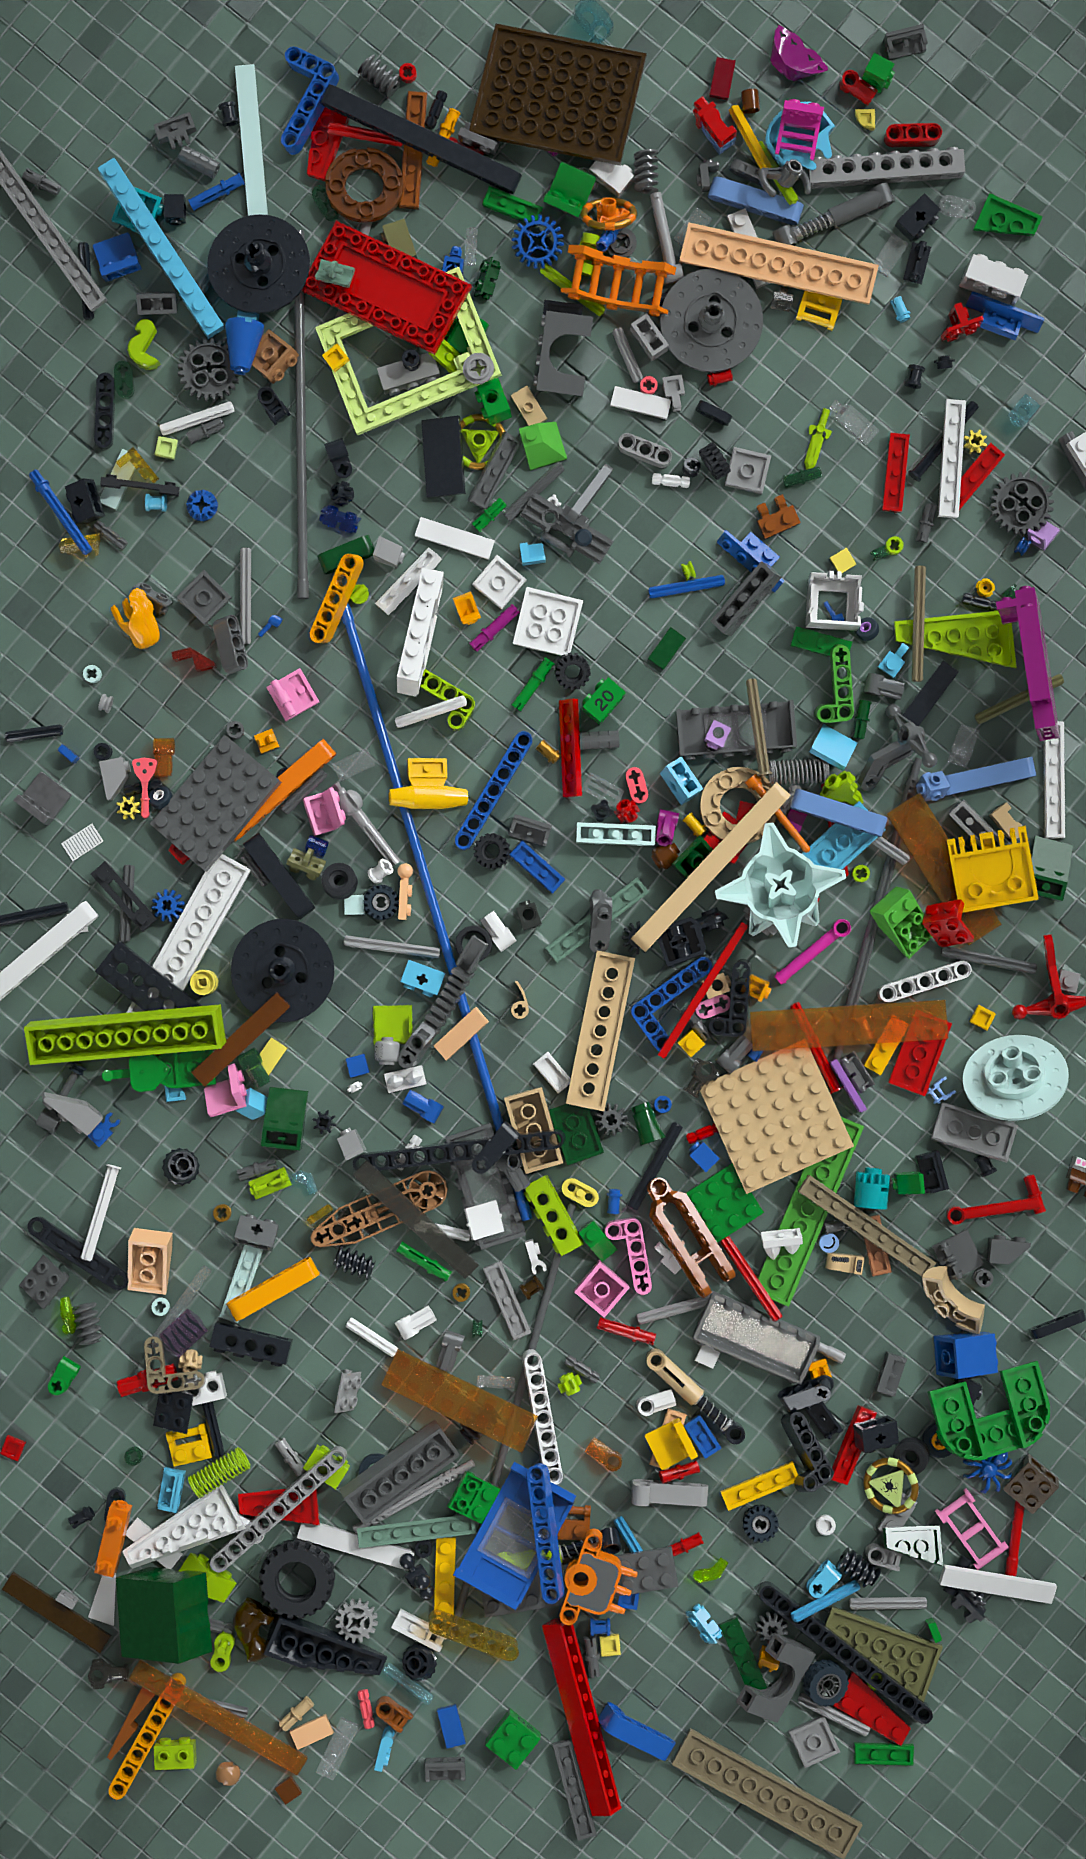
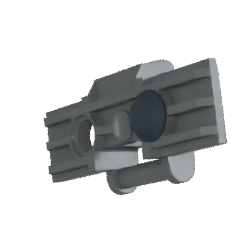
[520,492,614,564]

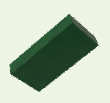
[648,627,686,670]

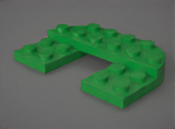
[927,1361,1050,1460]

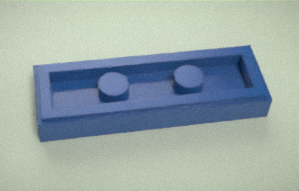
[509,841,565,894]

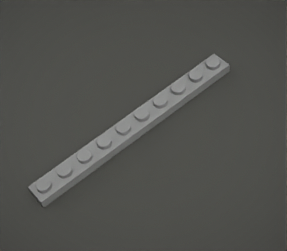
[0,149,108,312]

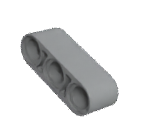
[618,433,672,468]

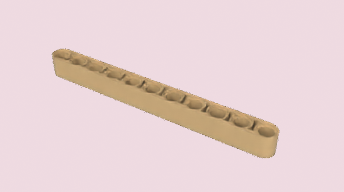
[631,782,791,952]

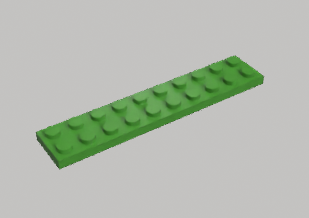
[758,1117,864,1307]

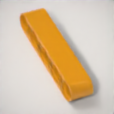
[310,554,364,643]
[226,1257,320,1321]

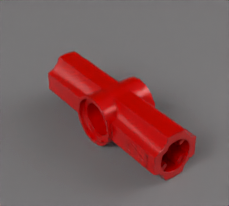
[117,1363,178,1397]

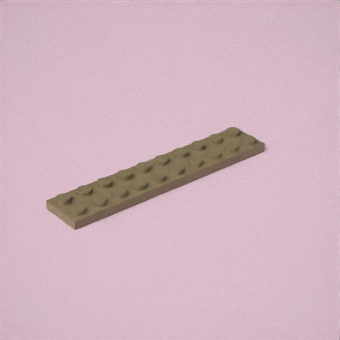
[671,1728,863,1859]

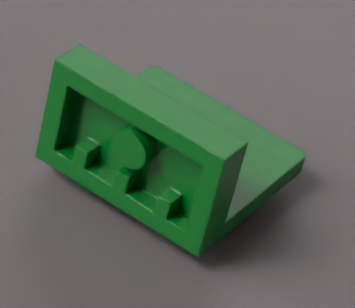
[543,162,596,217]

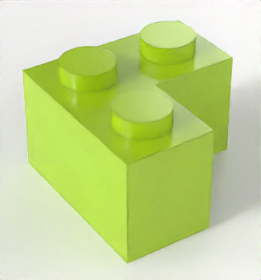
[179,1553,237,1603]

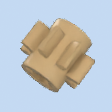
[178,1349,203,1372]

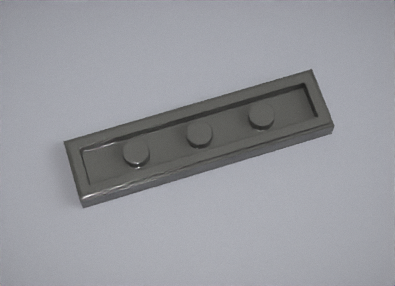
[468,432,522,510]

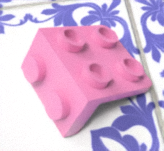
[302,787,346,836]
[204,1063,247,1117]

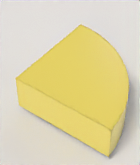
[855,109,875,131]

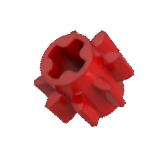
[614,799,640,823]

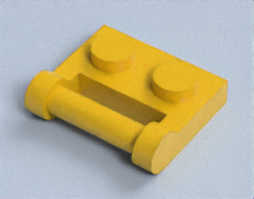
[795,291,843,331]
[166,1423,213,1467]

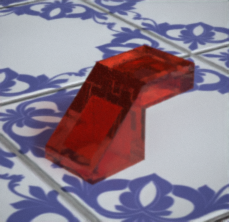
[171,647,217,672]

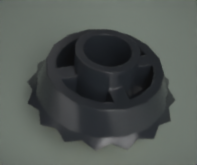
[162,1148,200,1186]
[402,1643,437,1682]

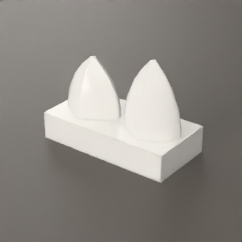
[384,1065,427,1093]
[761,1228,803,1260]

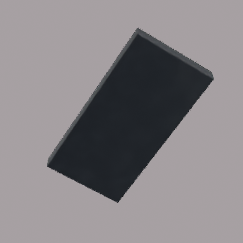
[421,415,466,498]

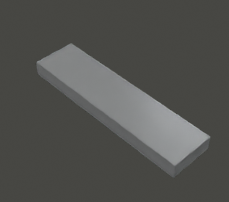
[483,1260,532,1340]

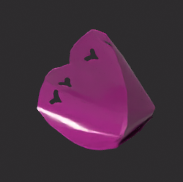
[770,25,828,82]

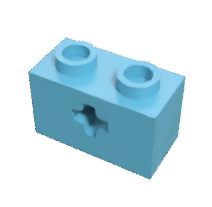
[660,757,703,805]
[400,960,446,997]

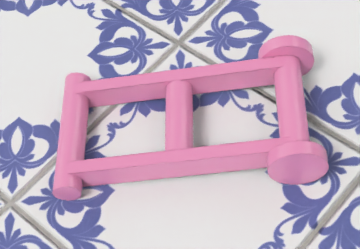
[935,1488,1009,1570]

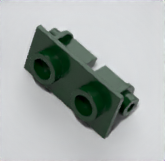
[474,257,501,300]

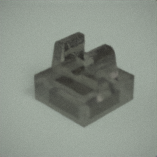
[770,286,793,312]

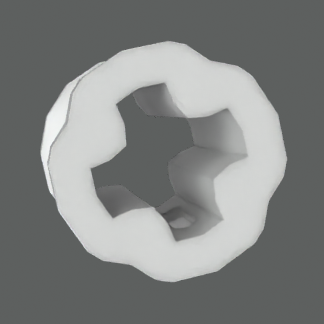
[368,859,393,884]

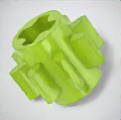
[557,1372,582,1396]

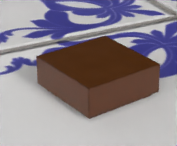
[275,1776,302,1805]

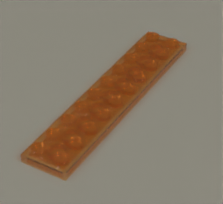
[750,1000,948,1052]

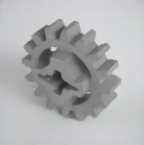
[335,1598,378,1643]

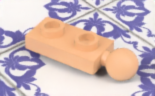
[397,863,413,920]

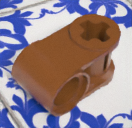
[376,1696,413,1733]

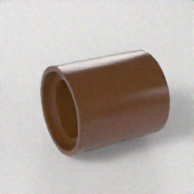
[741,89,760,114]

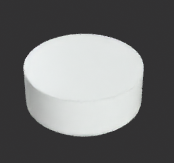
[815,1515,836,1536]

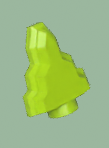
[820,771,864,806]

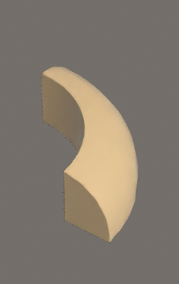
[922,1266,985,1334]

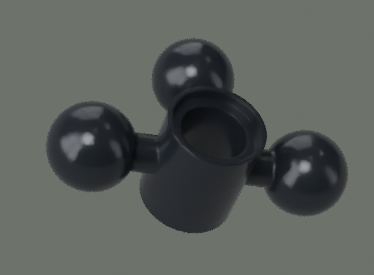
[399,1553,435,1600]

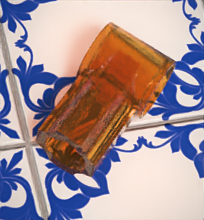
[153,738,175,776]
[585,1437,623,1471]

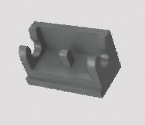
[883,24,928,60]
[509,814,552,847]
[874,1351,907,1397]
[425,1757,466,1782]

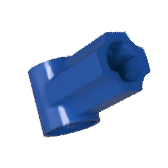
[402,1089,444,1124]

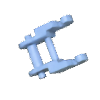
[927,1076,956,1104]

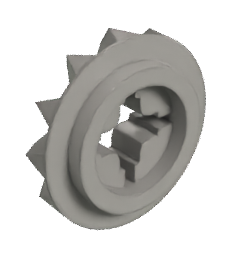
[463,353,494,385]

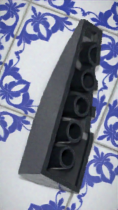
[263,1612,387,1675]

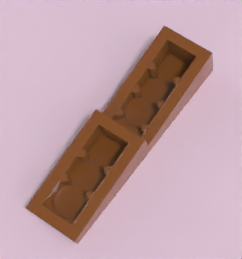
[107,1679,158,1760]

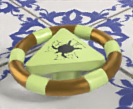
[863,1457,919,1514]

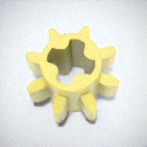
[963,430,987,454]
[117,796,141,820]

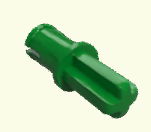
[472,498,507,532]

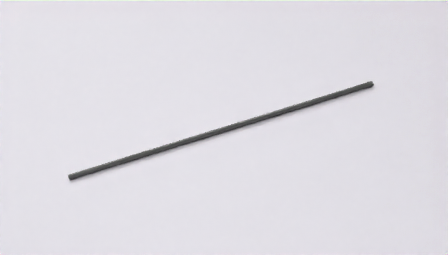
[448,1203,576,1640]

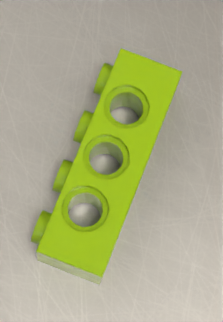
[524,1175,584,1256]

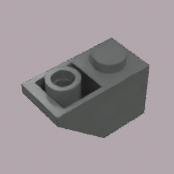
[986,1235,1031,1265]

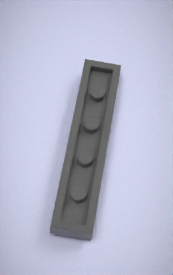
[553,1738,597,1841]

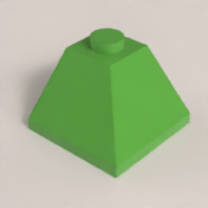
[519,422,567,470]

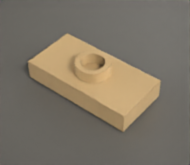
[511,386,547,426]

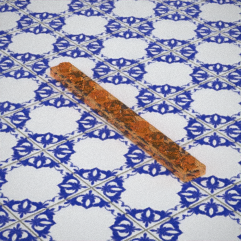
[129,1660,308,1775]

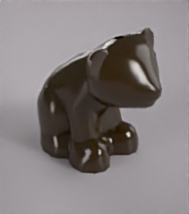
[233,1597,276,1663]

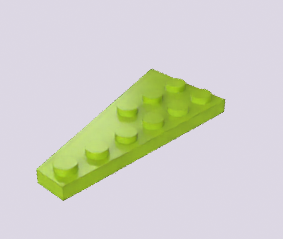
[893,611,1017,668]

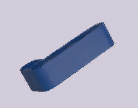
[598,1702,676,1761]

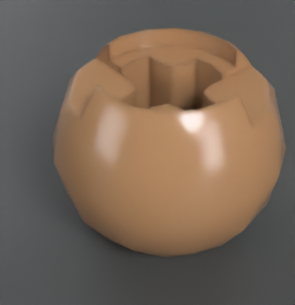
[216,1762,241,1786]

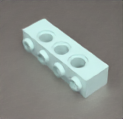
[576,822,656,846]

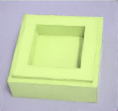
[155,436,178,460]

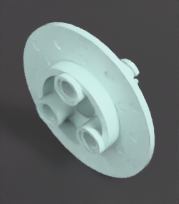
[963,1035,1069,1121]

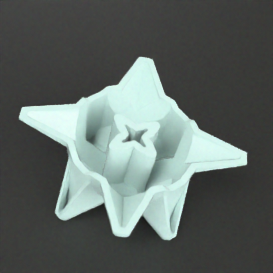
[715,822,846,948]

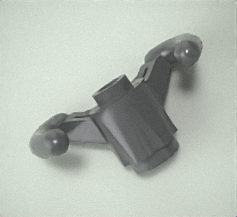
[758,159,811,197]

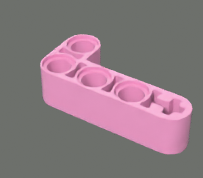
[605,1217,652,1295]

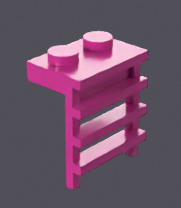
[775,99,824,161]

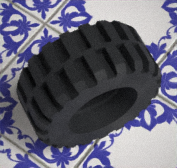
[259,1539,335,1619]

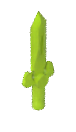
[804,408,832,472]

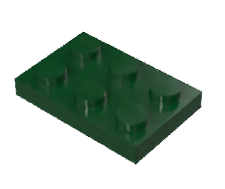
[549,1104,604,1165]

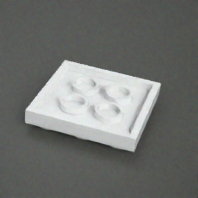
[513,587,583,656]

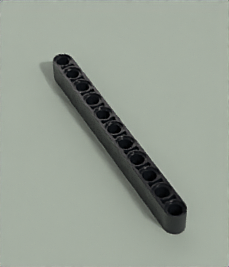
[320,84,522,194]
[353,1129,566,1173]
[758,1581,933,1724]

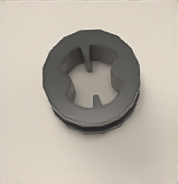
[226,721,244,739]

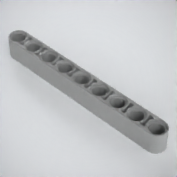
[210,1446,347,1573]

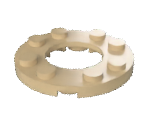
[700,767,776,844]

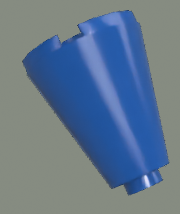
[225,317,264,375]

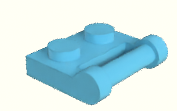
[374,1725,395,1772]

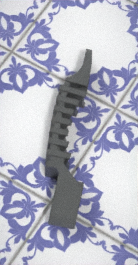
[398,935,489,1068]

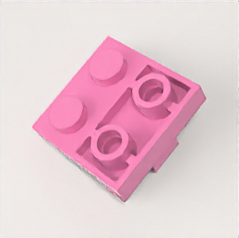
[266,668,320,722]

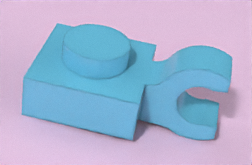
[878,643,909,678]

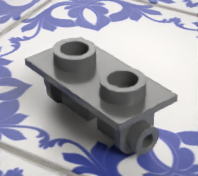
[133,583,173,615]
[839,1051,875,1093]

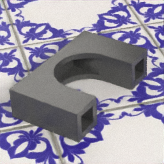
[533,311,593,396]
[736,1633,816,1723]

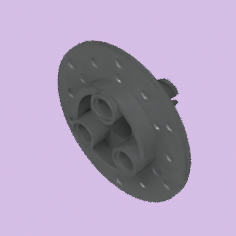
[660,269,763,372]

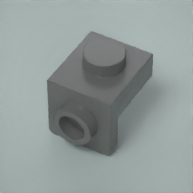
[696,160,719,193]

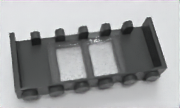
[675,700,797,760]

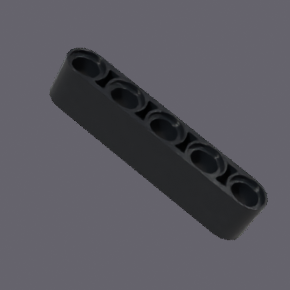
[243,832,315,920]

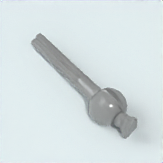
[331,781,400,867]

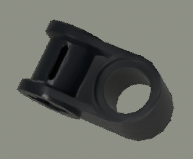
[257,387,291,426]

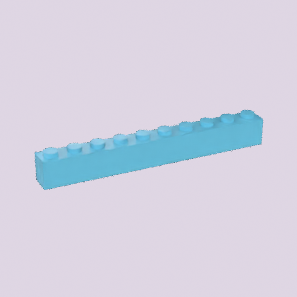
[98,158,224,340]

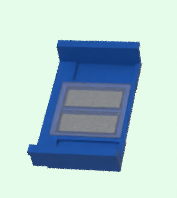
[453,1462,576,1610]

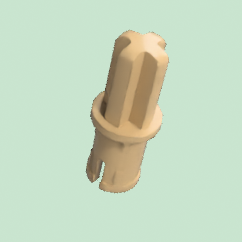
[279,1696,314,1731]

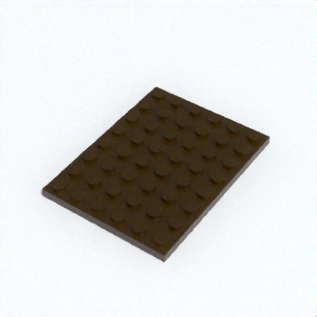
[469,23,647,166]

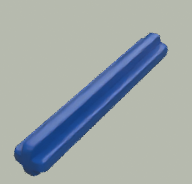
[648,575,725,598]

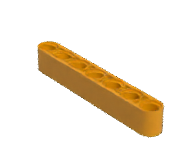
[109,1673,186,1800]

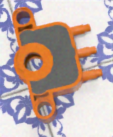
[560,1528,638,1625]

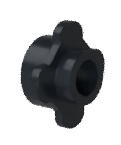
[934,355,955,369]
[591,799,614,822]

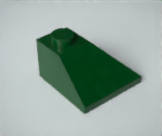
[672,835,713,880]

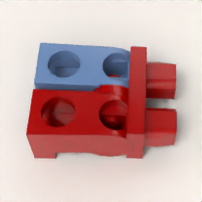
[693,96,737,155]

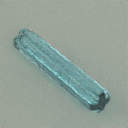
[383,1663,434,1705]

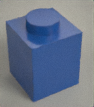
[689,1141,720,1172]

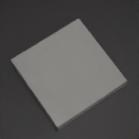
[724,447,771,494]
[788,1715,840,1768]

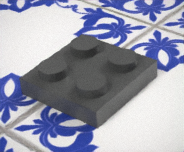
[177,570,232,625]

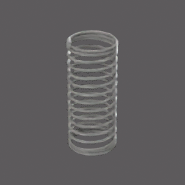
[769,758,829,785]

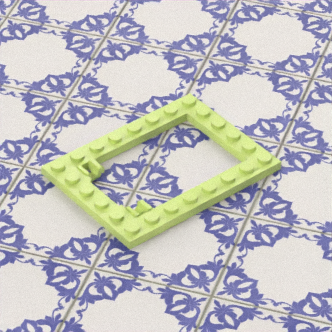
[315,267,502,435]

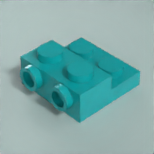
[111,187,164,234]

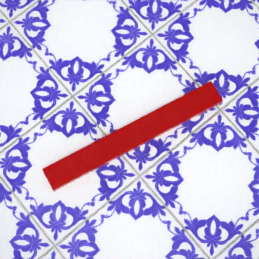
[657,922,748,1059]

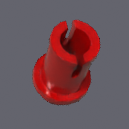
[707,369,733,387]

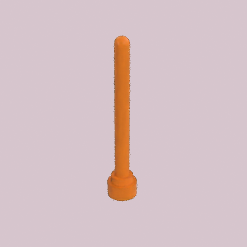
[745,773,810,853]

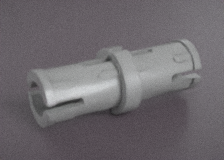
[274,1437,306,1477]

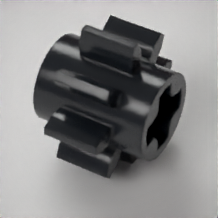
[330,481,354,506]
[312,1110,337,1134]

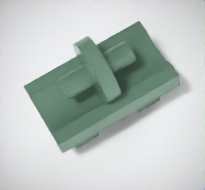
[315,259,355,288]

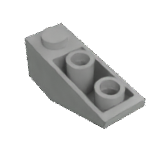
[41,1092,103,1136]

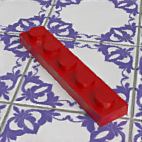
[559,698,582,798]

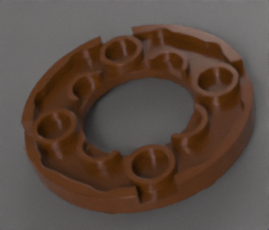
[325,147,403,223]

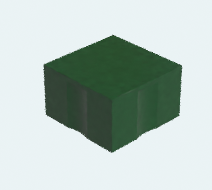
[116,1567,212,1664]

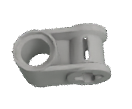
[865,1543,904,1571]

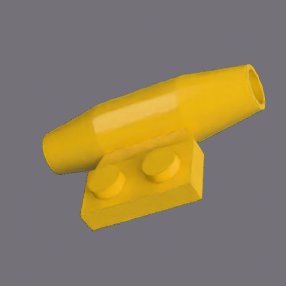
[388,758,468,809]

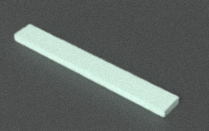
[235,64,268,216]

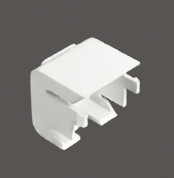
[806,571,864,631]

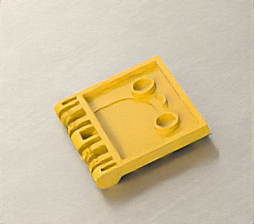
[947,826,1039,912]

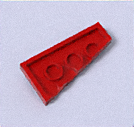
[307,107,349,182]
[833,1671,911,1746]

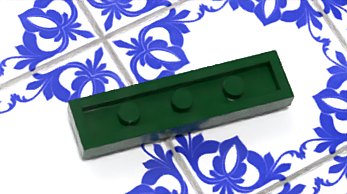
[719,1616,767,1690]

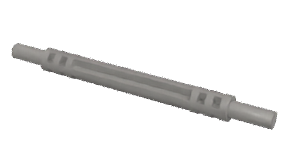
[352,1459,475,1533]

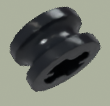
[682,458,701,478]
[93,743,113,760]
[415,1540,432,1558]

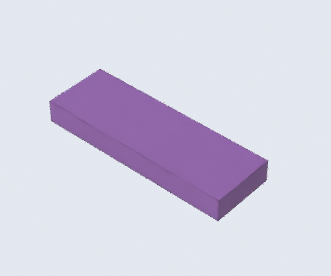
[829,1058,867,1113]

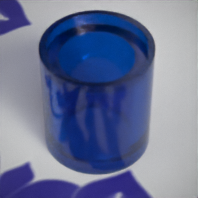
[304,835,329,858]

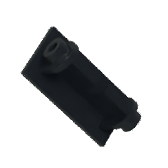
[903,241,931,285]

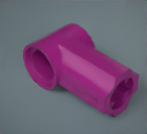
[655,809,679,846]

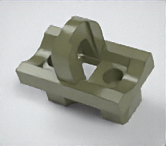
[286,848,326,880]

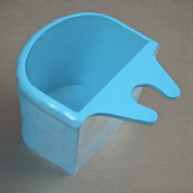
[765,102,835,171]

